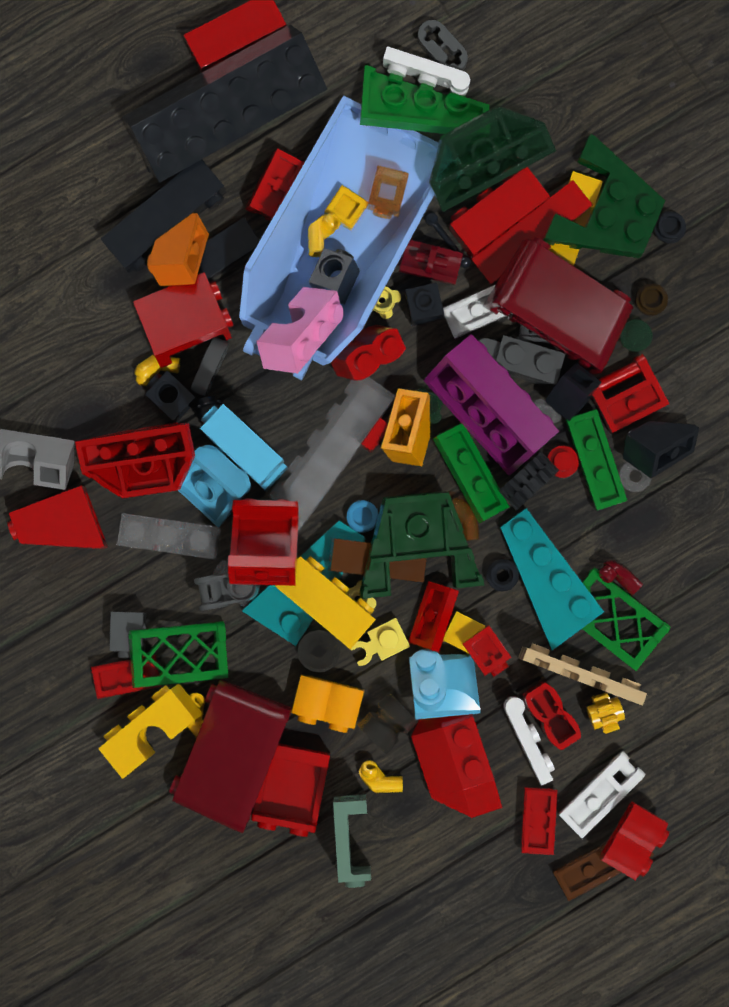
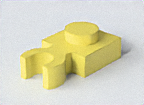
[351,618,410,666]

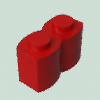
[331,325,406,381]
[523,681,581,750]
[599,801,670,881]

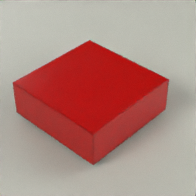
[361,418,388,453]

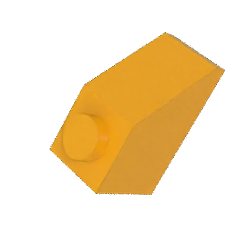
[381,388,430,467]

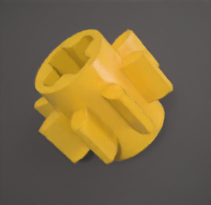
[586,692,625,734]

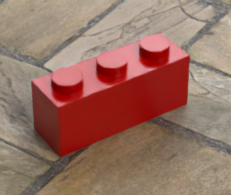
[184,0,287,73]
[449,166,550,259]

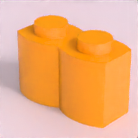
[291,674,365,733]

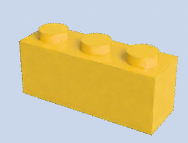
[275,556,376,650]

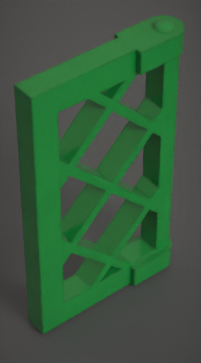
[582,567,671,671]
[128,621,228,688]

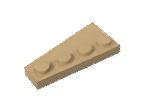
[518,643,647,706]

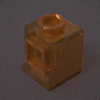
[368,165,409,219]

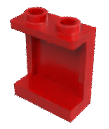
[133,272,234,368]
[228,498,299,586]
[251,743,331,837]

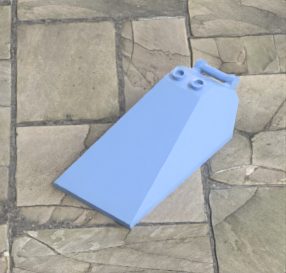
[239,95,457,380]

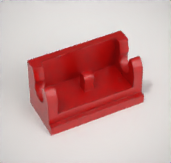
[245,148,305,221]

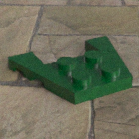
[543,134,666,258]
[359,491,484,599]

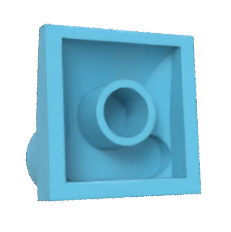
[178,445,251,528]
[409,649,481,720]

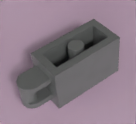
[479,335,565,389]

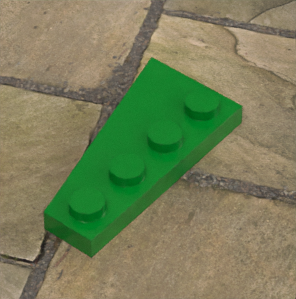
[360,65,490,139]

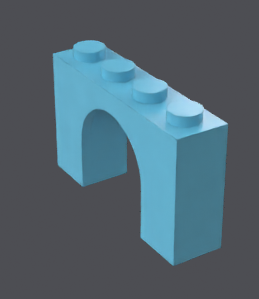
[200,404,288,492]

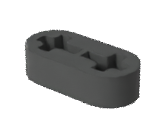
[417,20,468,71]
[190,337,230,397]

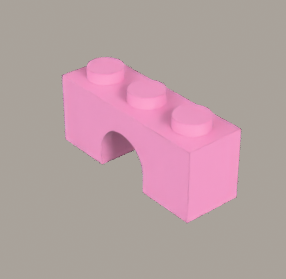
[256,287,343,374]

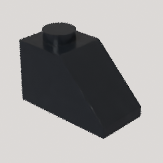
[623,421,699,478]

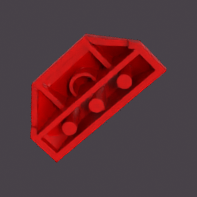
[75,422,195,498]
[411,714,503,818]

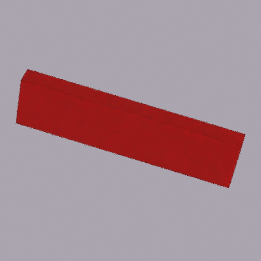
[471,180,593,285]

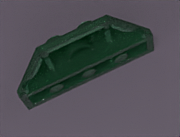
[429,105,556,212]

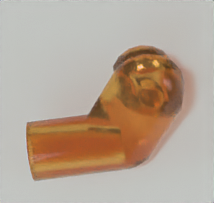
[452,498,479,541]

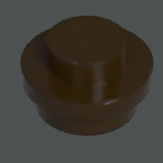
[635,283,668,316]

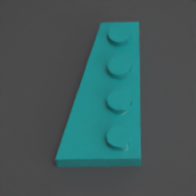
[500,508,604,650]
[242,521,366,646]

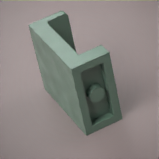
[333,794,371,888]

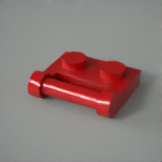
[591,354,669,434]

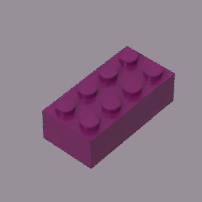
[423,334,559,476]

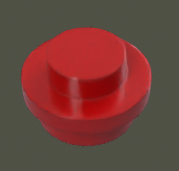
[547,446,579,478]

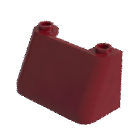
[483,237,633,374]
[169,680,293,833]

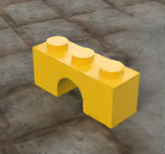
[98,684,203,779]

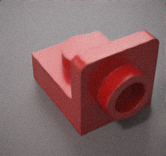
[462,625,512,677]

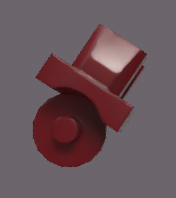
[399,240,463,286]

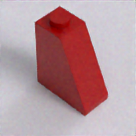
[7,485,108,549]

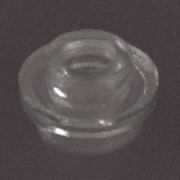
[619,462,652,492]

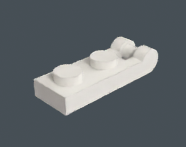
[383,46,470,96]
[503,696,555,786]
[558,751,646,838]

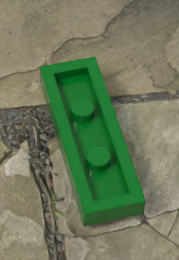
[565,409,628,511]
[433,423,509,524]

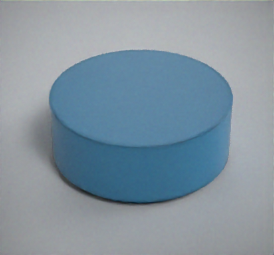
[347,500,379,533]

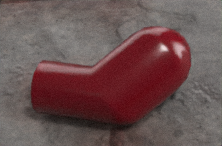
[599,560,643,596]

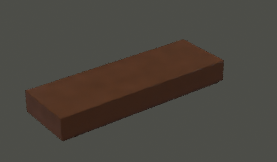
[328,538,427,583]
[552,842,654,901]

